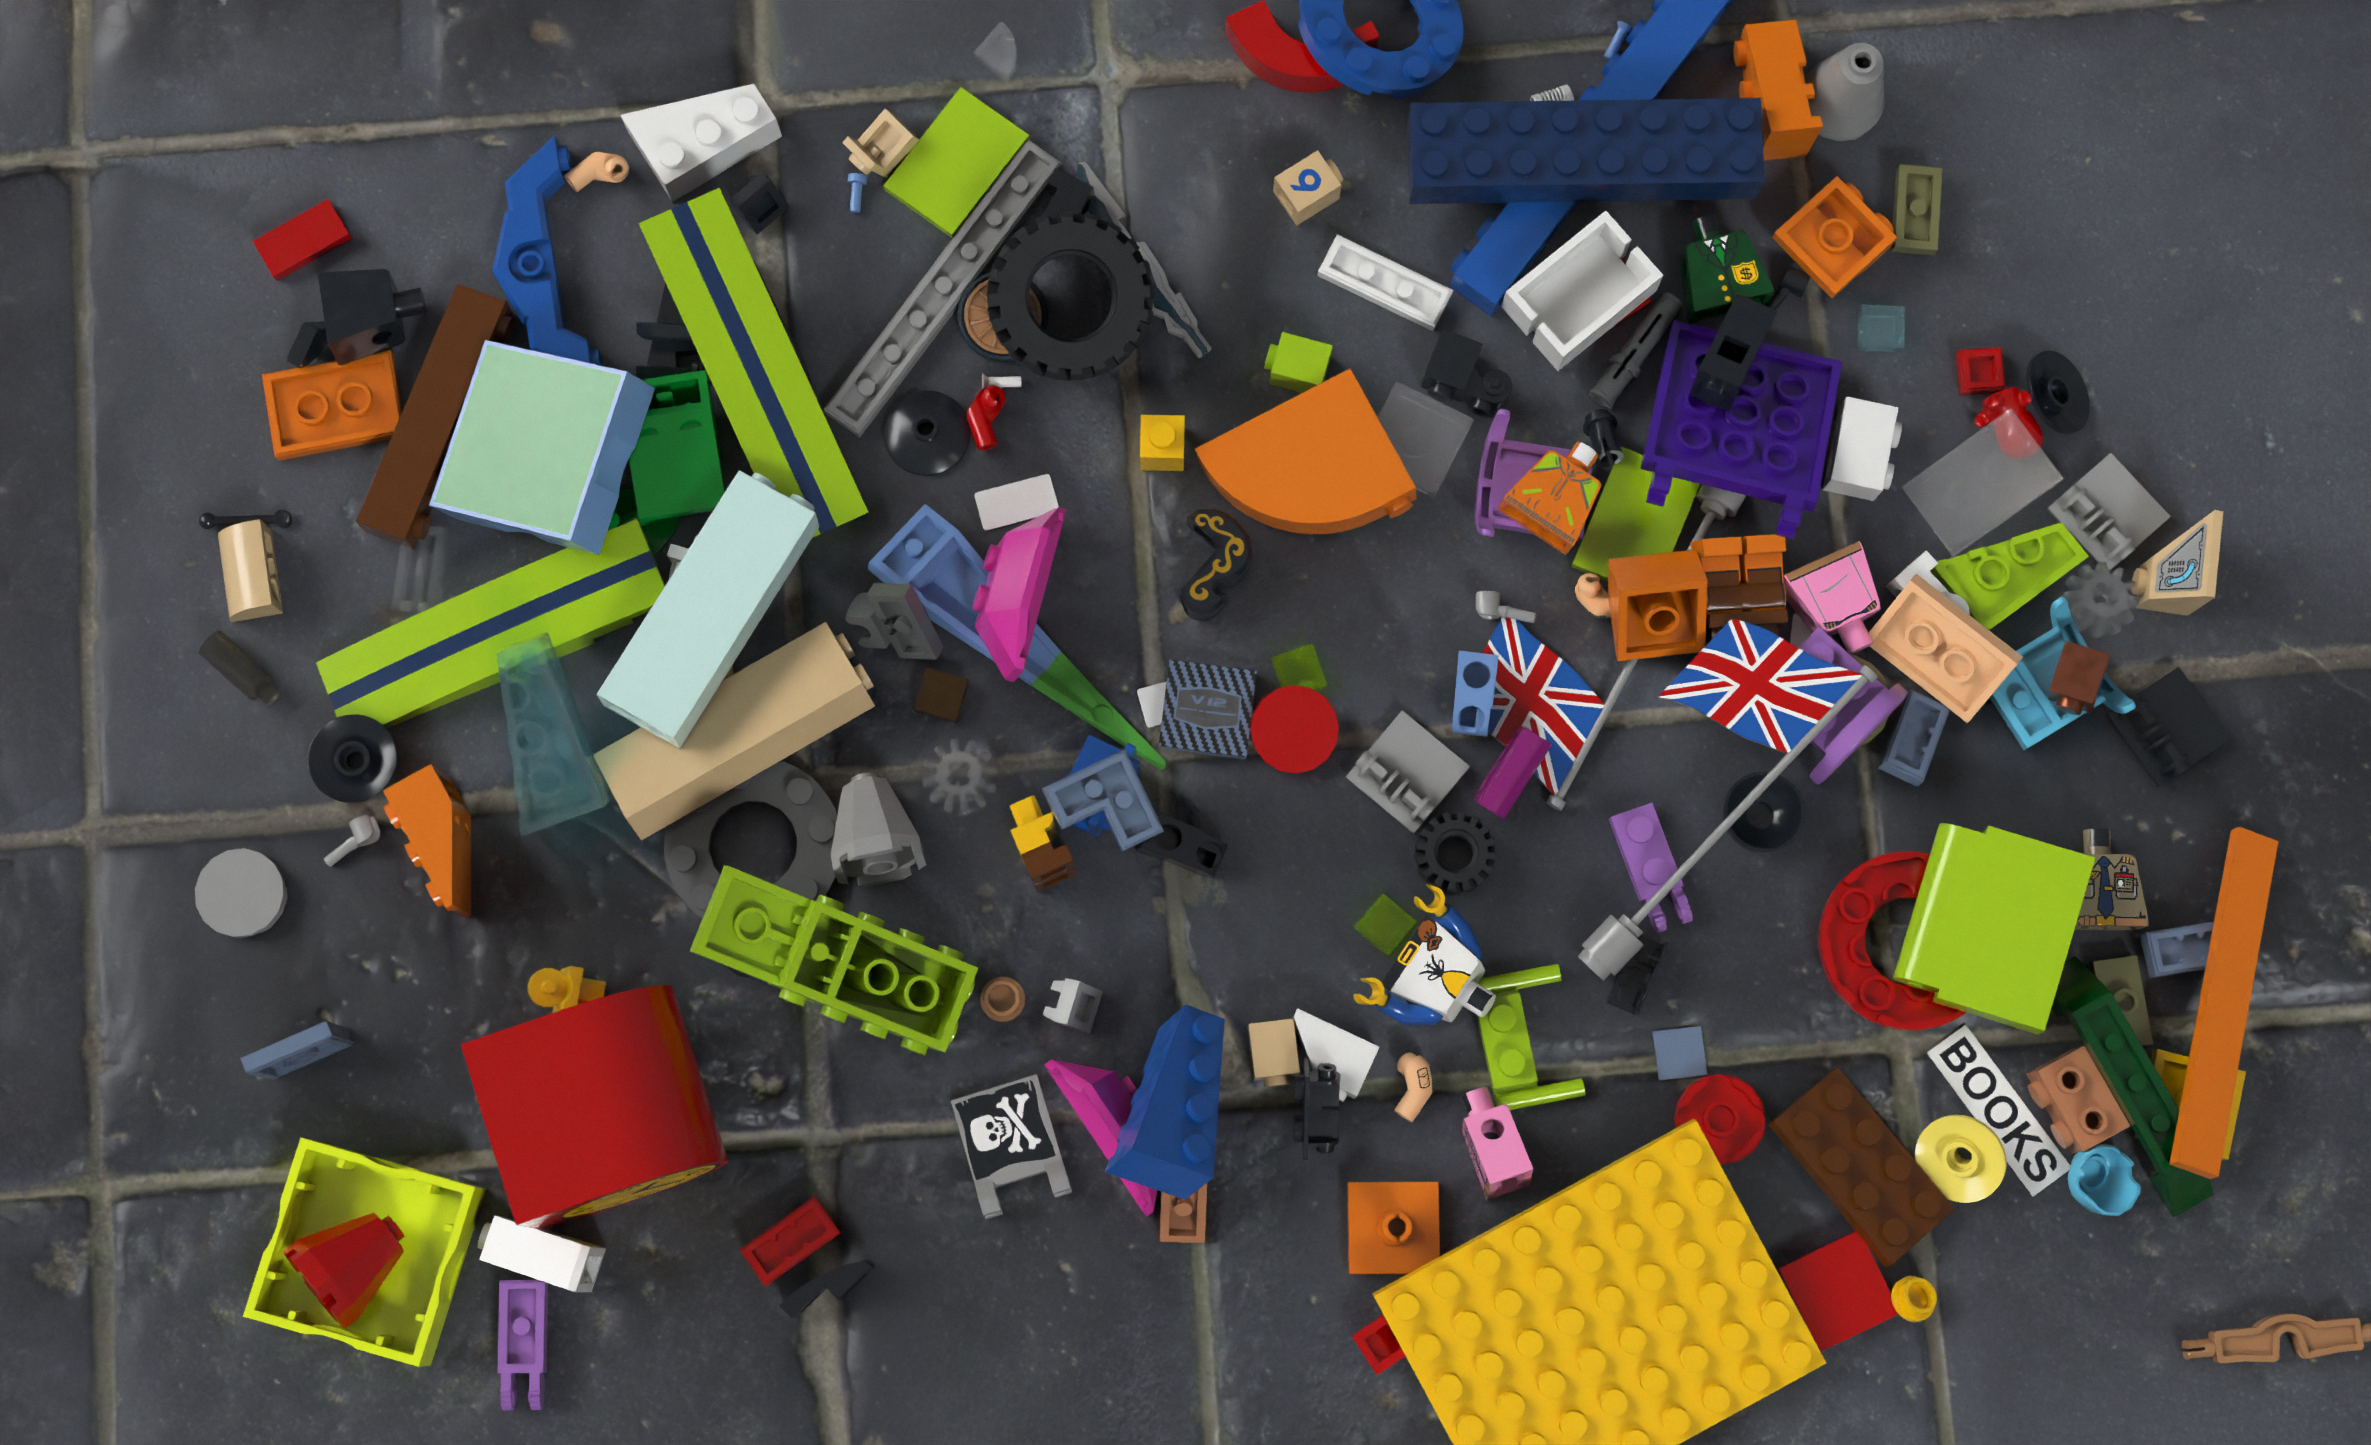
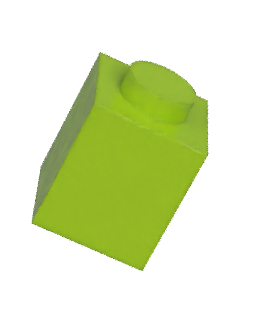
[1264,332,1333,393]

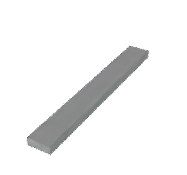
[823,139,1063,438]

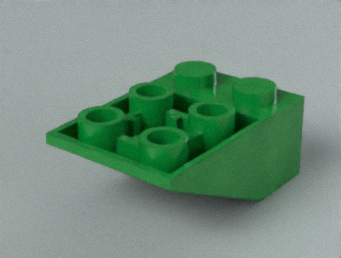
[629,370,725,522]

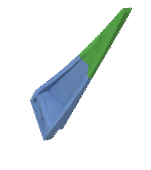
[867,504,1166,770]

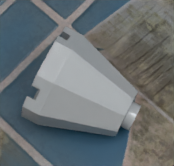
[831,773,926,887]

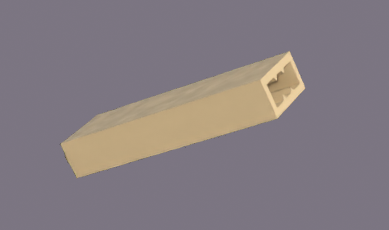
[593,622,875,841]

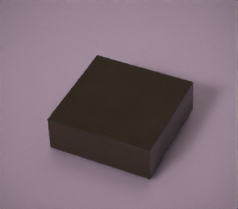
[914,667,969,724]

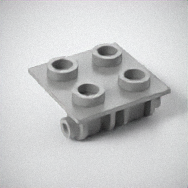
[2047,453,2171,573]
[1346,711,1470,834]

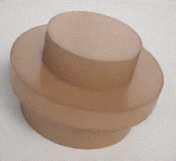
[980,977,1025,1022]

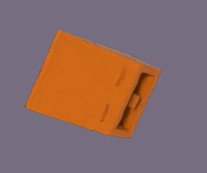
[383,764,471,918]

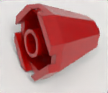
[283,1212,405,1329]

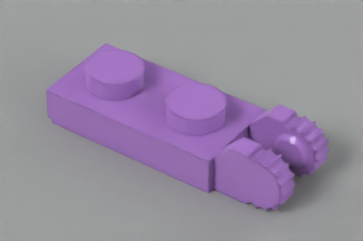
[1609,803,1693,933]
[497,1280,548,1410]

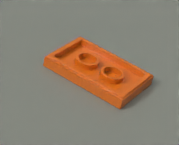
[262,350,403,461]

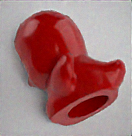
[1974,387,2044,460]

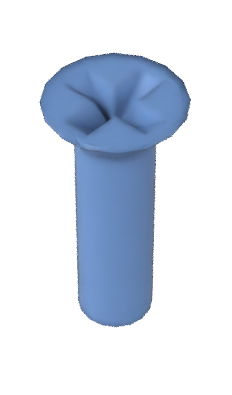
[1603,21,1633,60]

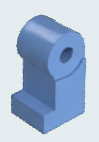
[1452,650,1499,737]

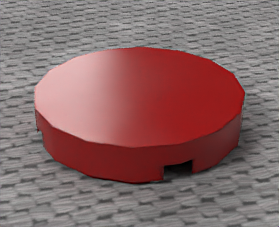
[1250,685,1339,774]
[1674,1074,1765,1165]

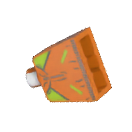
[1496,442,1601,555]

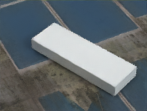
[1317,235,1453,331]

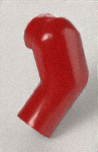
[966,385,1006,451]

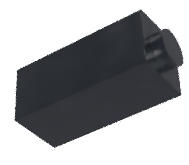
[1689,294,1777,412]

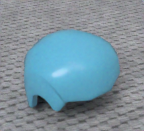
[2068,1144,2141,1216]

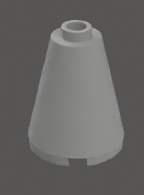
[1805,43,1885,141]

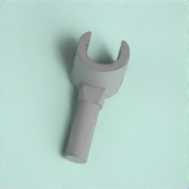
[1476,591,1536,623]
[324,815,380,867]

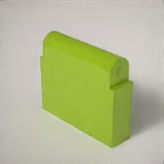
[1893,823,2095,1035]

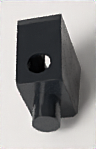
[318,269,427,365]

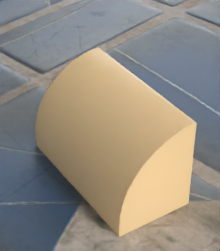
[218,519,283,622]

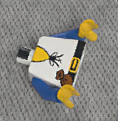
[1353,884,1496,1025]

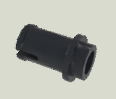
[1583,409,1623,467]

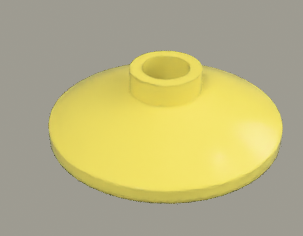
[1915,1115,2007,1203]

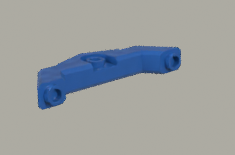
[492,135,603,366]

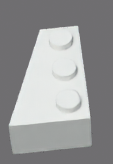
[620,84,782,202]

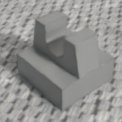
[1043,978,1103,1034]

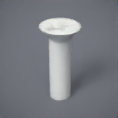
[982,373,1021,389]

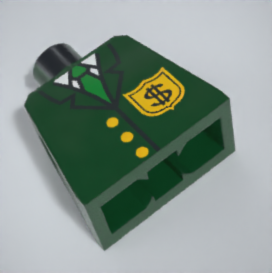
[1680,214,1774,324]

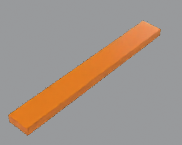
[2169,827,2279,1179]

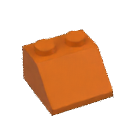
[1608,550,1708,661]

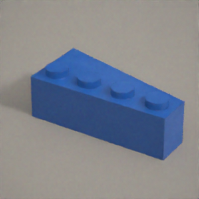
[1105,1005,1225,1200]

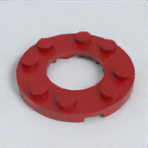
[1818,851,1967,1031]

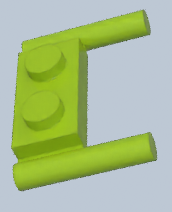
[1477,964,1585,1110]

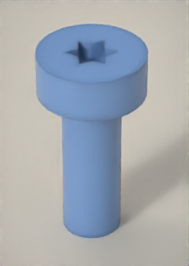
[847,173,868,213]

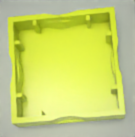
[243,1137,486,1367]

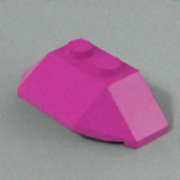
[972,507,1067,683]
[1044,1060,1158,1217]

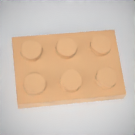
[1869,574,2023,723]

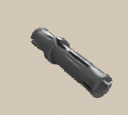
[1588,291,1684,410]

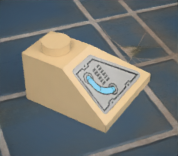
[2131,510,2224,616]

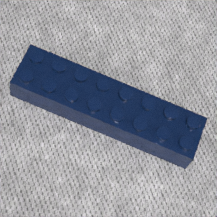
[1407,98,1765,204]

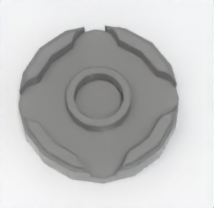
[195,848,288,938]

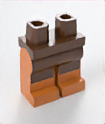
[1690,534,1788,642]

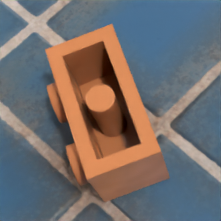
[2026,1046,2130,1154]

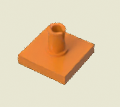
[1347,1182,1440,1274]

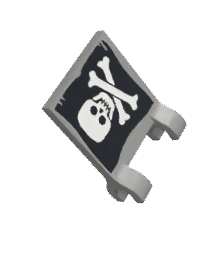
[951,1074,1072,1220]

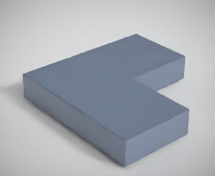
[1042,749,1164,852]

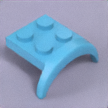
[1990,597,2136,750]

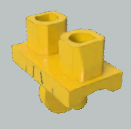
[527,966,606,1013]

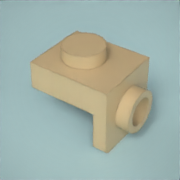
[842,108,920,178]

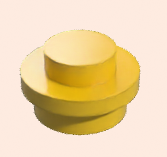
[1891,1276,1937,1322]

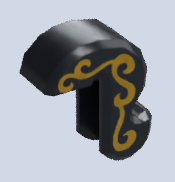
[1181,509,1252,621]

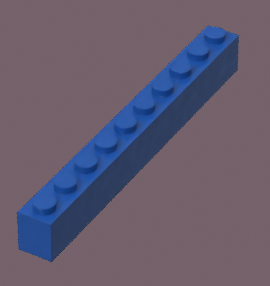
[1450,0,1734,317]

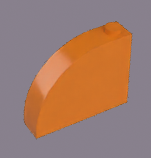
[1195,369,1417,534]

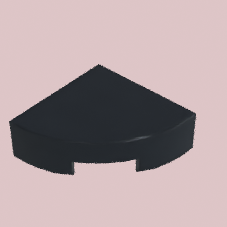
[287,321,328,368]

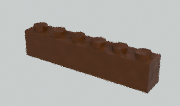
[356,284,515,550]

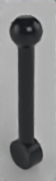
[199,510,293,530]

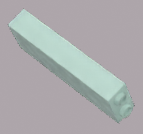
[597,470,819,749]

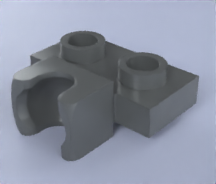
[845,583,944,660]

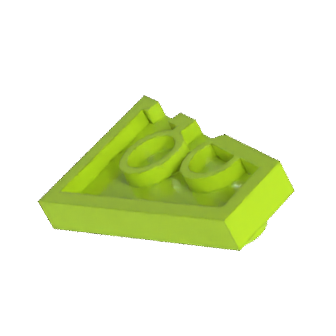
[1930,522,2089,630]

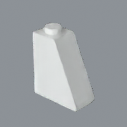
[478,1215,606,1292]

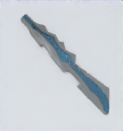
[1075,162,1212,358]

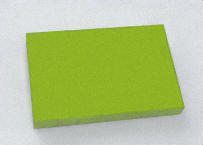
[884,87,1030,239]
[1571,446,1700,582]

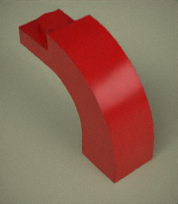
[1225,0,1379,93]

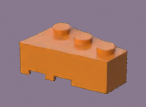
[1733,19,1823,161]

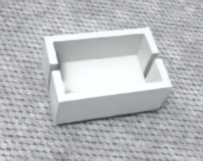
[1501,211,1663,371]

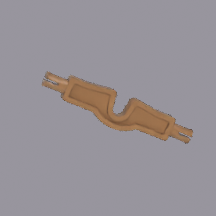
[2181,1313,2371,1364]

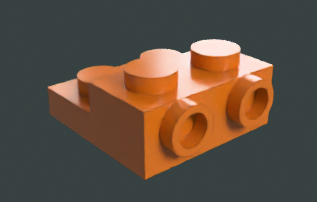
[1772,176,1897,299]

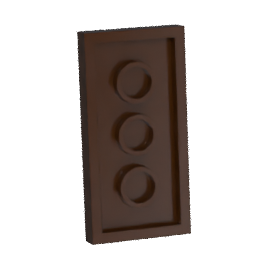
[1768,1067,1955,1267]

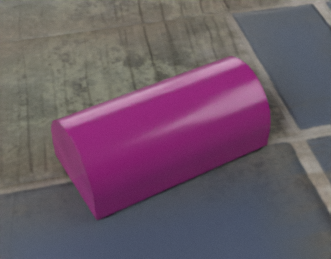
[1474,726,1552,820]

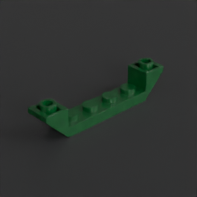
[2052,956,2214,1217]

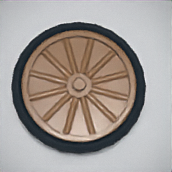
[957,272,1049,362]

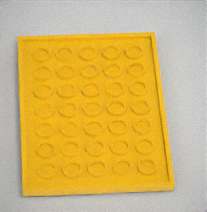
[1372,1119,1826,1445]

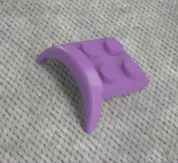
[1475,409,1592,541]
[1799,627,1908,784]

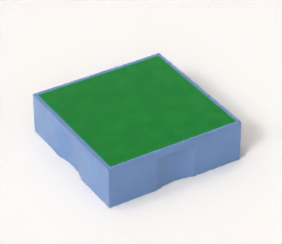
[429,340,655,555]

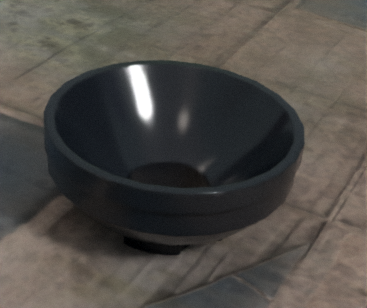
[1723,771,1805,853]

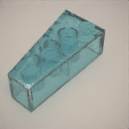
[497,632,612,837]

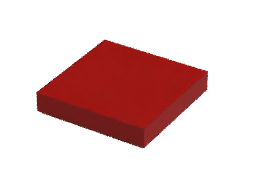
[1776,1231,1898,1352]

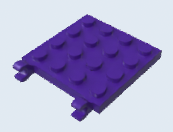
[1640,320,1842,539]

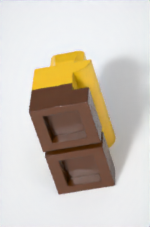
[1010,795,1077,892]

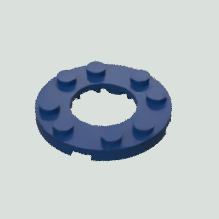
[1297,0,1463,99]

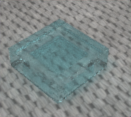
[1858,304,1905,352]

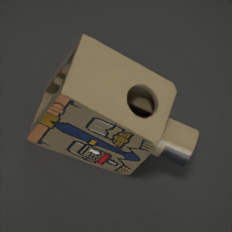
[2075,828,2149,931]

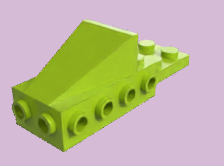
[690,865,978,1055]

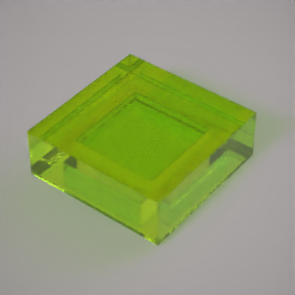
[1271,643,1327,691]
[1354,893,1417,957]

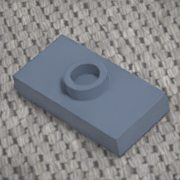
[1878,689,1950,787]
[2140,922,2214,978]

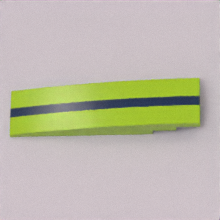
[638,188,868,538]
[316,519,665,729]

